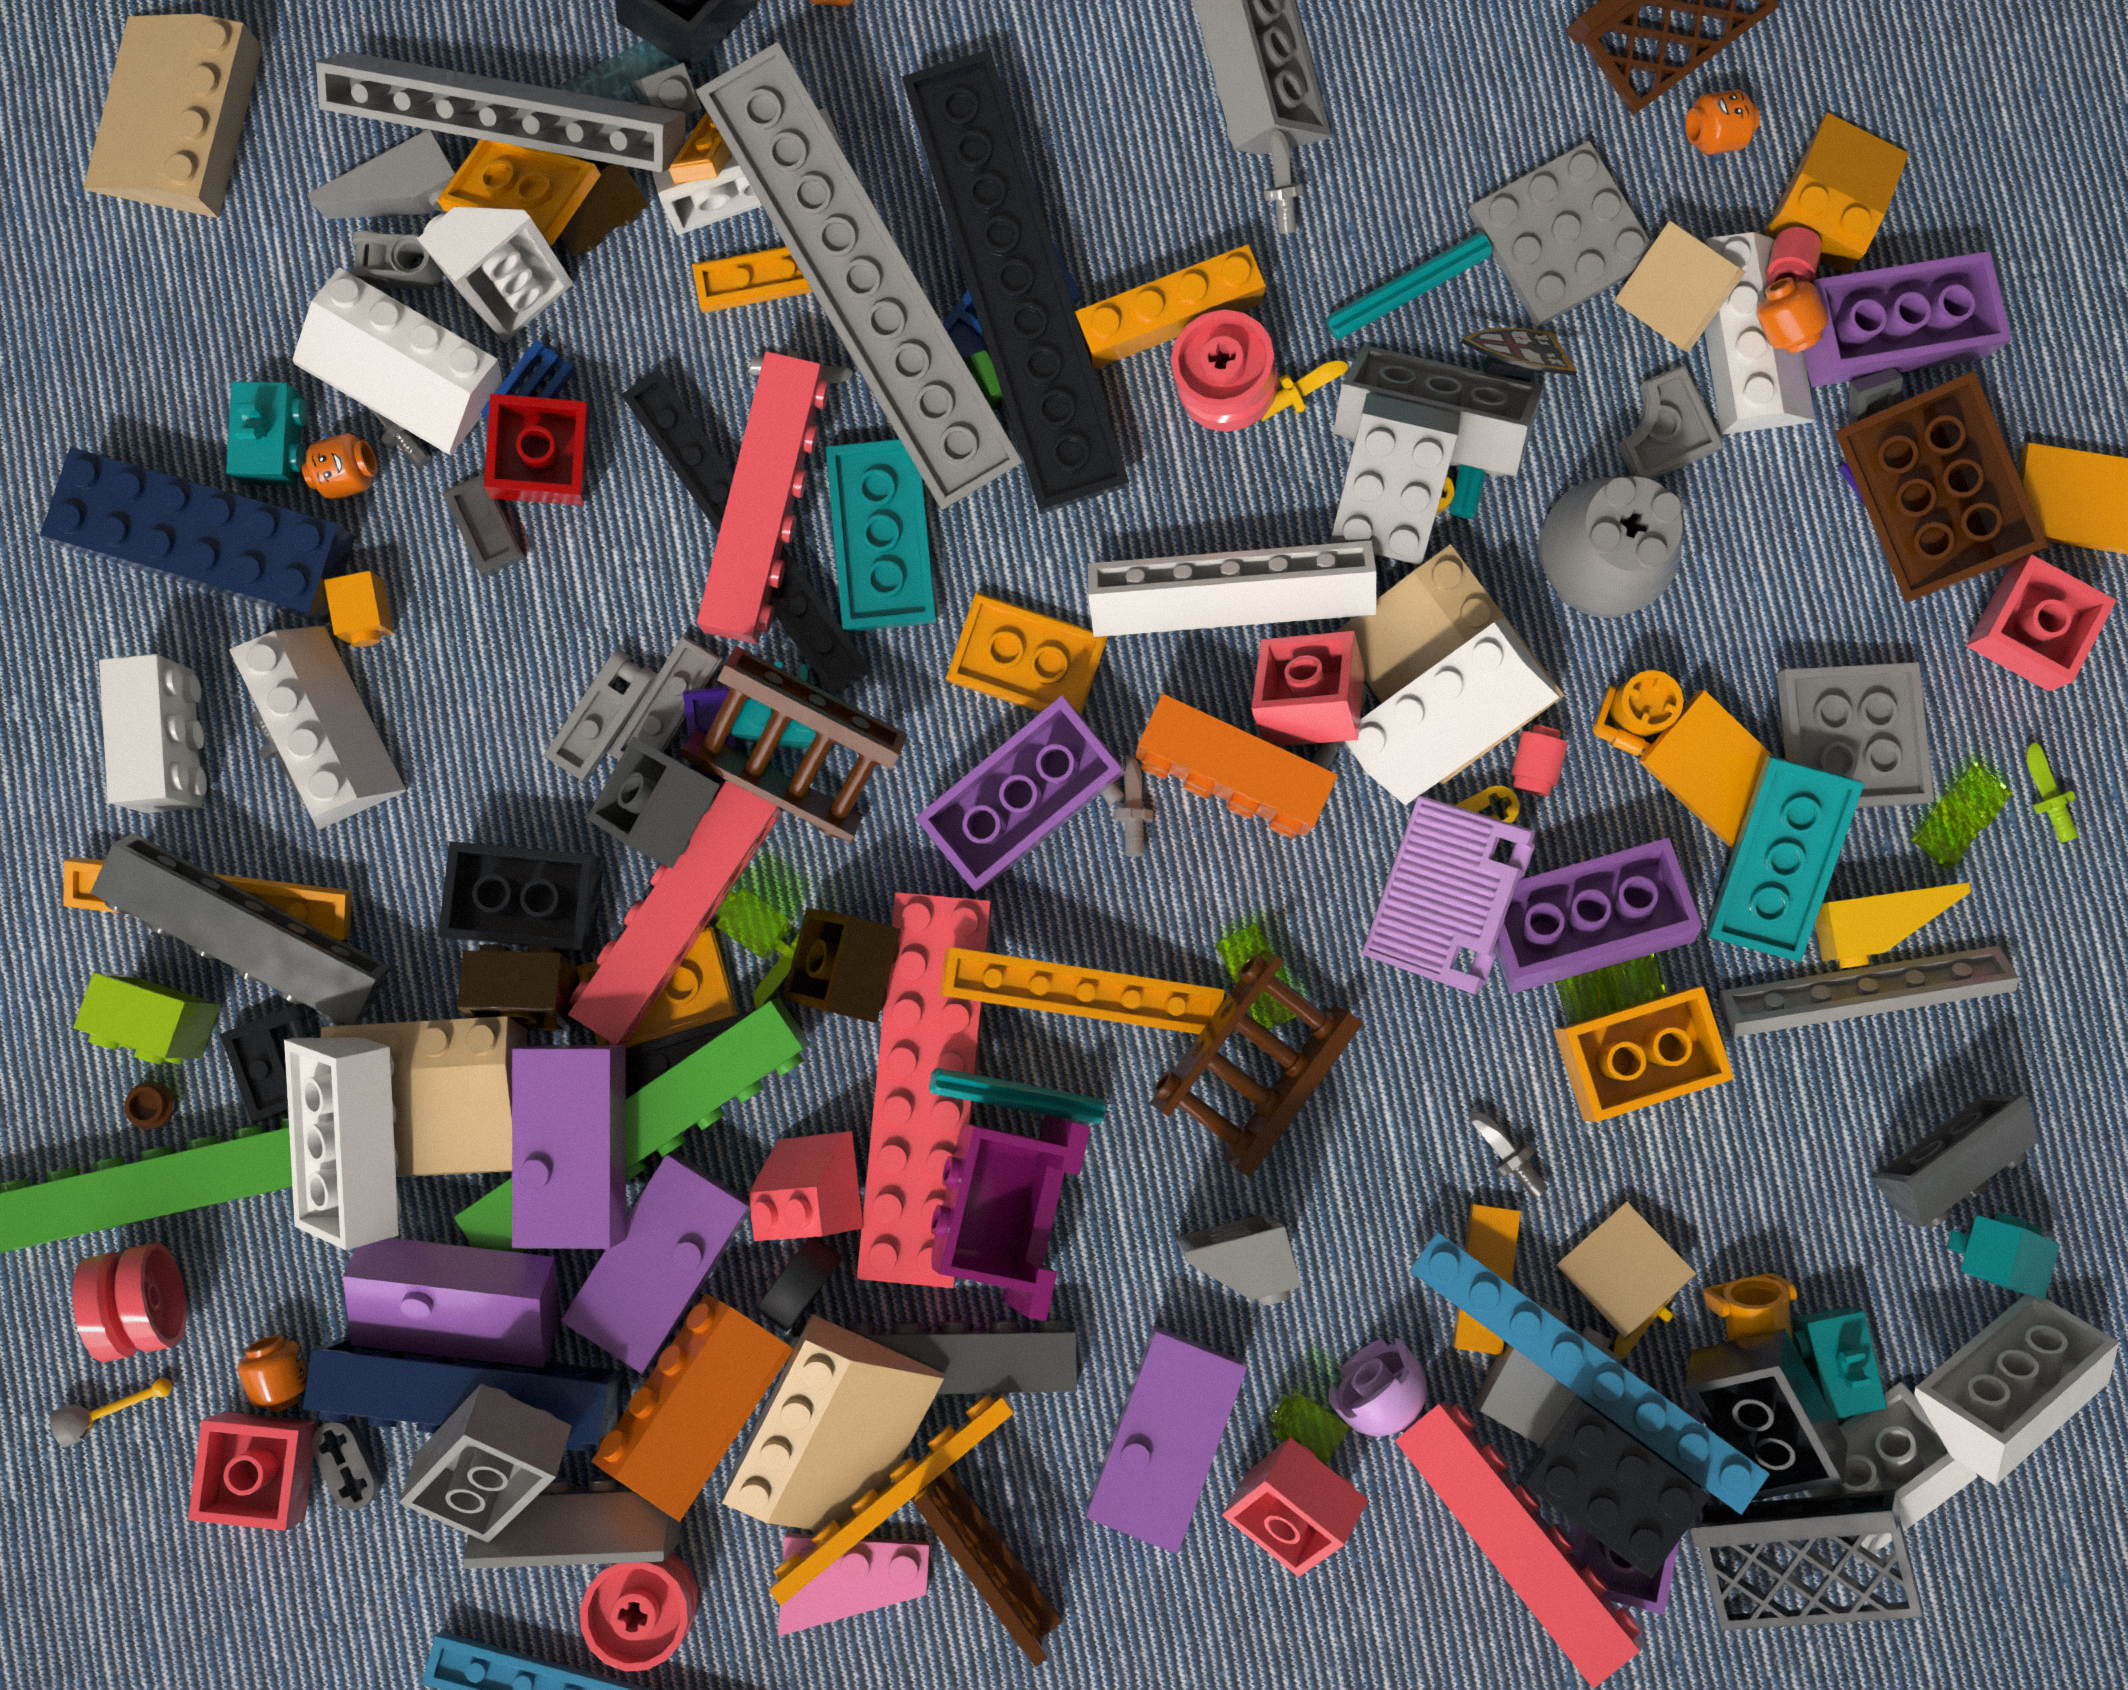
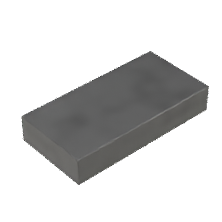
[442,473,526,578]

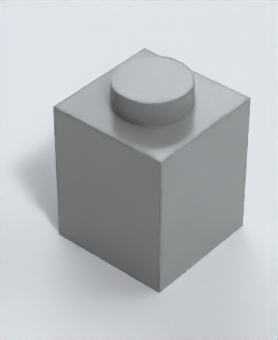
[631,63,702,115]

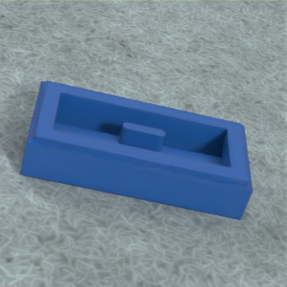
[481,339,576,419]

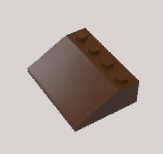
[1834,371,2049,603]

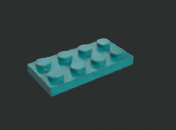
[825,439,937,633]
[1705,754,1865,962]

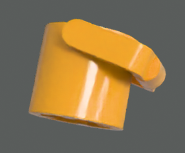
[1592,670,1684,756]
[1703,1273,1797,1342]

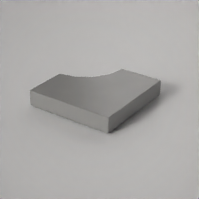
[1617,364,1724,480]

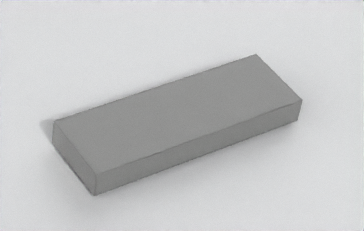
[608,635,724,760]

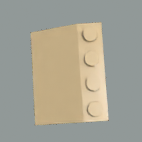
[83,13,263,218]
[1336,544,1565,785]
[321,1016,527,1177]
[722,1314,945,1531]

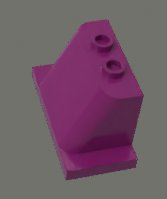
[931,1115,1091,1321]

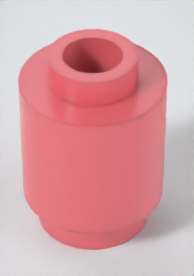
[1767,227,1822,285]
[1511,725,1568,797]

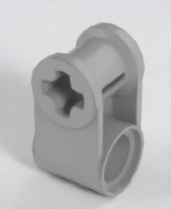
[349,231,444,290]

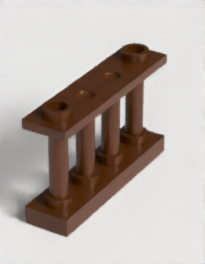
[679,646,908,843]
[1149,950,1363,1178]

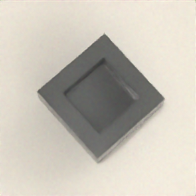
[1848,367,1903,424]

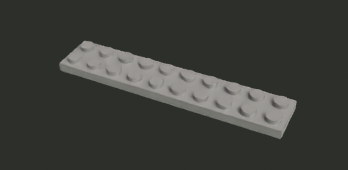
[695,42,1022,511]

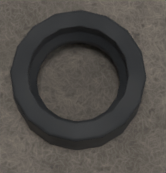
[757,1237,843,1332]

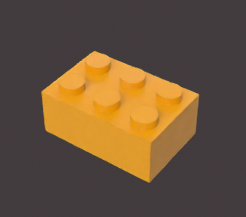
[1554,986,1734,1122]

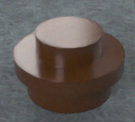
[125,1082,175,1129]

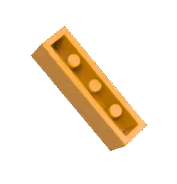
[1075,244,1266,370]

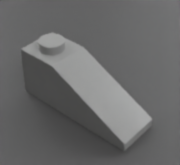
[307,129,456,219]

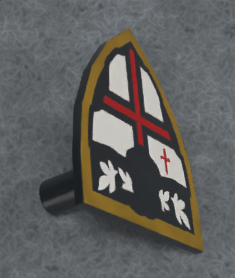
[1461,328,1577,383]

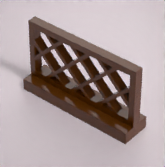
[1565,0,1780,116]
[910,1467,1062,1667]

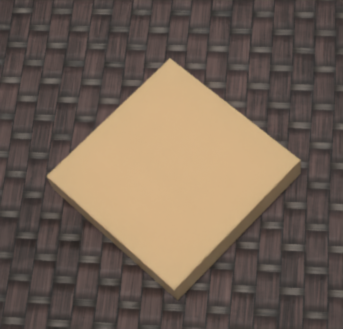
[1614,220,1746,353]
[1556,1202,1696,1340]

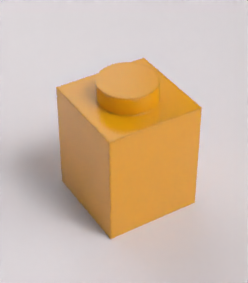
[324,571,394,647]

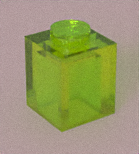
[715,887,795,960]
[1269,1388,1350,1465]

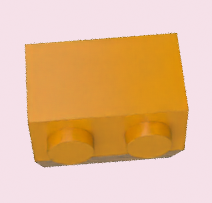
[1764,112,1909,274]

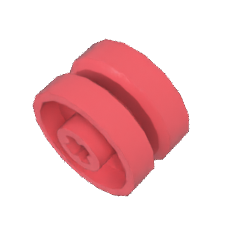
[1171,309,1279,432]
[73,1242,187,1363]
[580,1552,699,1671]

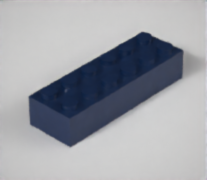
[40,447,355,624]
[303,1337,626,1451]

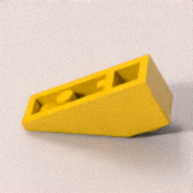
[1815,882,1971,968]

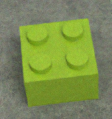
[73,972,221,1065]

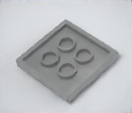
[1468,140,1652,328]
[1777,662,1934,808]

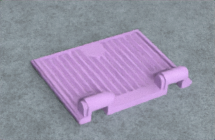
[1362,795,1535,995]

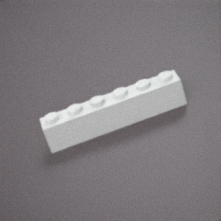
[1088,540,1376,637]

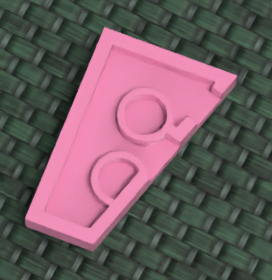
[778,1533,930,1636]

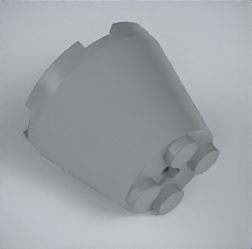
[1538,476,1683,618]

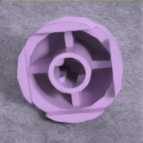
[1328,1338,1427,1437]

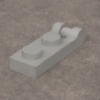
[543,649,658,783]

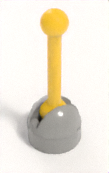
[50,1378,172,1448]

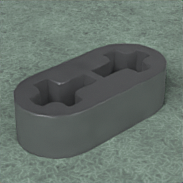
[311,1420,382,1510]

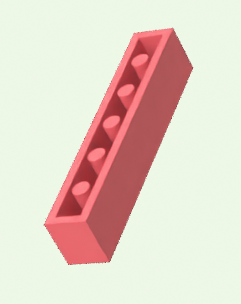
[697,351,830,645]
[568,781,782,1045]
[1395,1400,1644,1689]

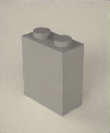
[1472,1302,1621,1445]

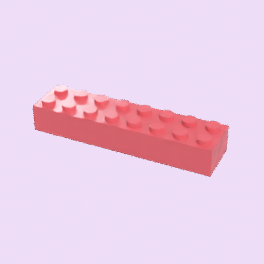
[857,892,993,1288]

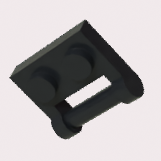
[219,1003,313,1123]

